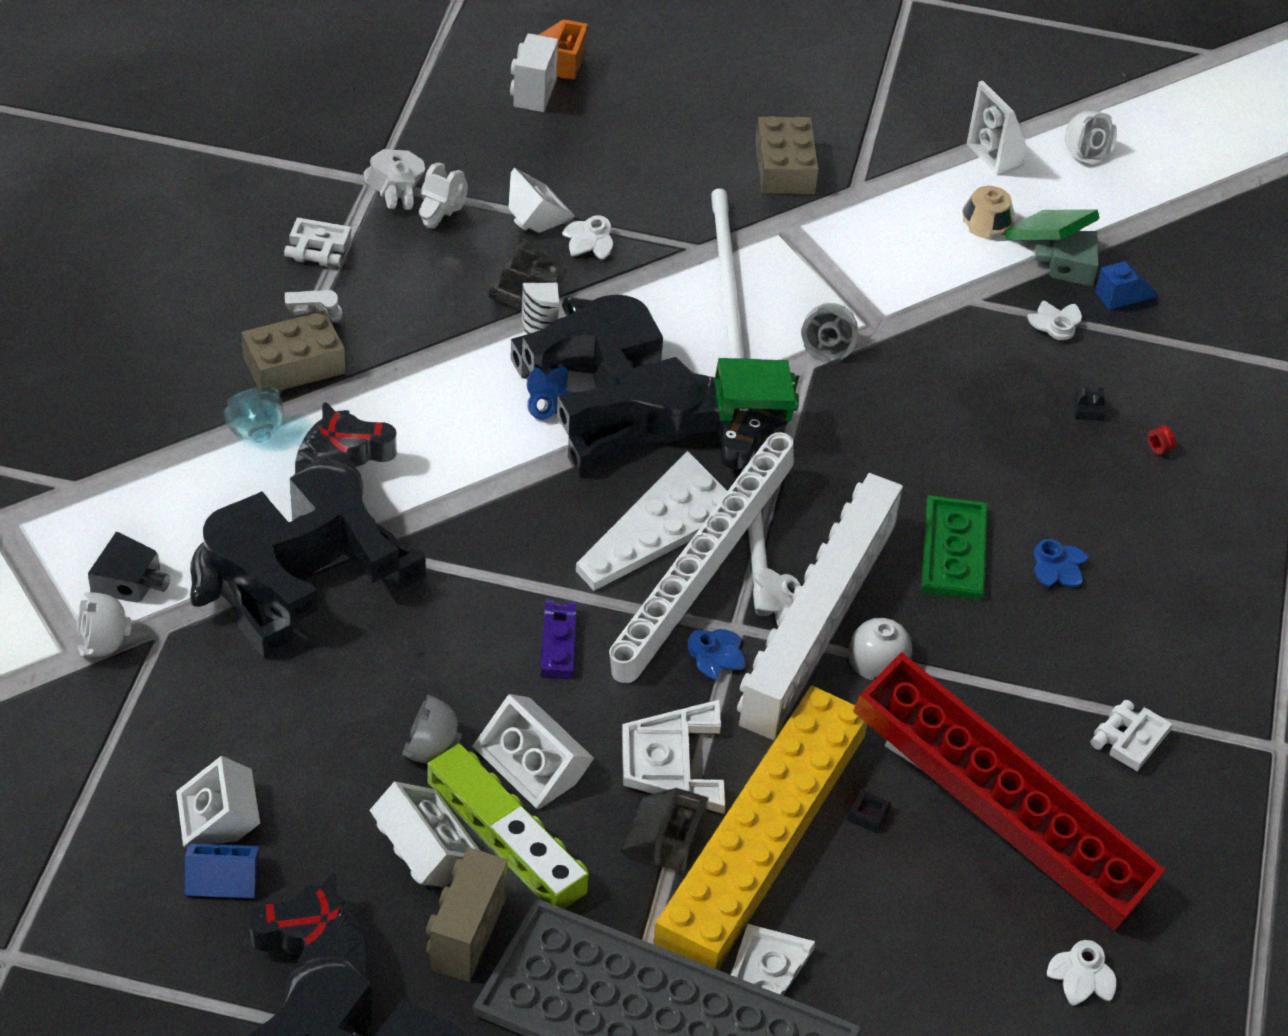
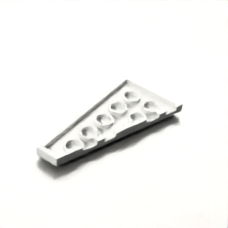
[576,451,727,591]

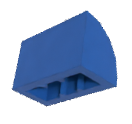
[184,844,259,898]

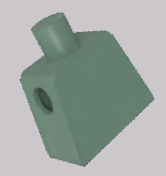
[1034,231,1098,286]

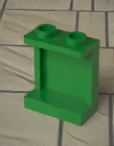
[714,358,799,421]

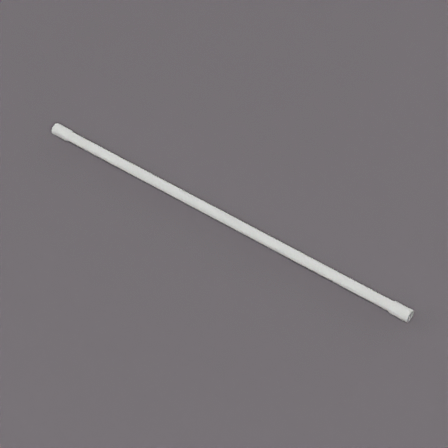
[711,189,773,616]

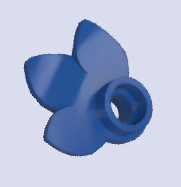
[526,367,574,420]
[1033,539,1089,587]
[687,629,746,681]

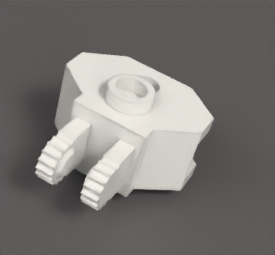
[364,149,425,210]
[419,162,468,229]

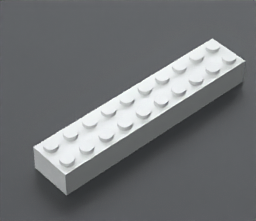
[737,473,903,740]

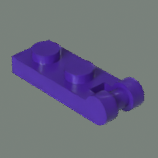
[540,600,577,679]

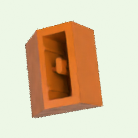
[539,19,588,80]

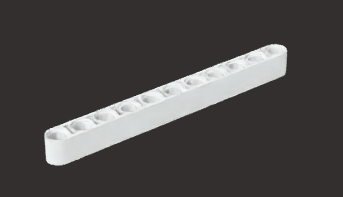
[609,432,794,683]

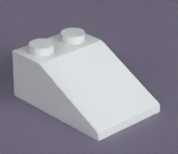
[967,81,1027,175]

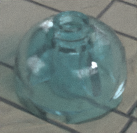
[221,387,284,442]

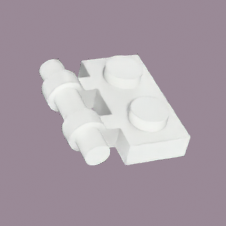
[284,218,351,267]
[1090,700,1172,772]

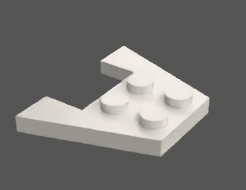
[622,700,725,814]

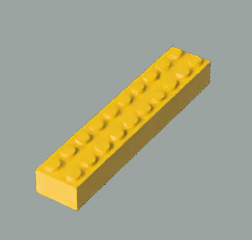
[653,685,867,970]

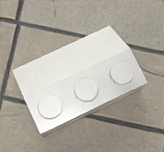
[472,694,594,809]
[369,781,480,887]

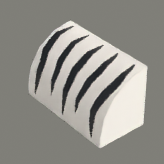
[522,283,559,334]

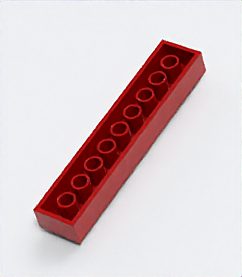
[853,652,1166,931]

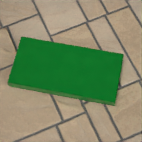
[921,495,988,600]

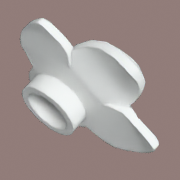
[562,215,613,261]
[1027,301,1082,340]
[753,569,801,627]
[1047,940,1116,1006]

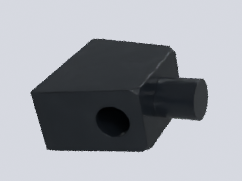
[88,531,171,603]

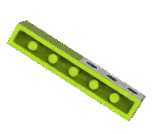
[428,743,589,909]

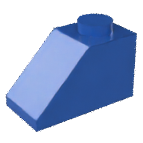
[1095,261,1158,310]

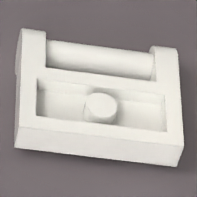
[285,290,343,322]

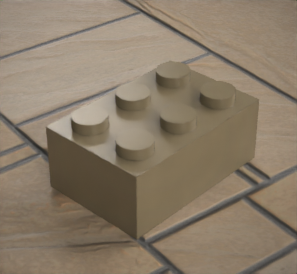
[755,116,818,194]
[241,310,346,396]
[426,847,508,983]

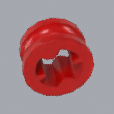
[1148,425,1176,455]

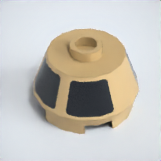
[962,185,1015,239]

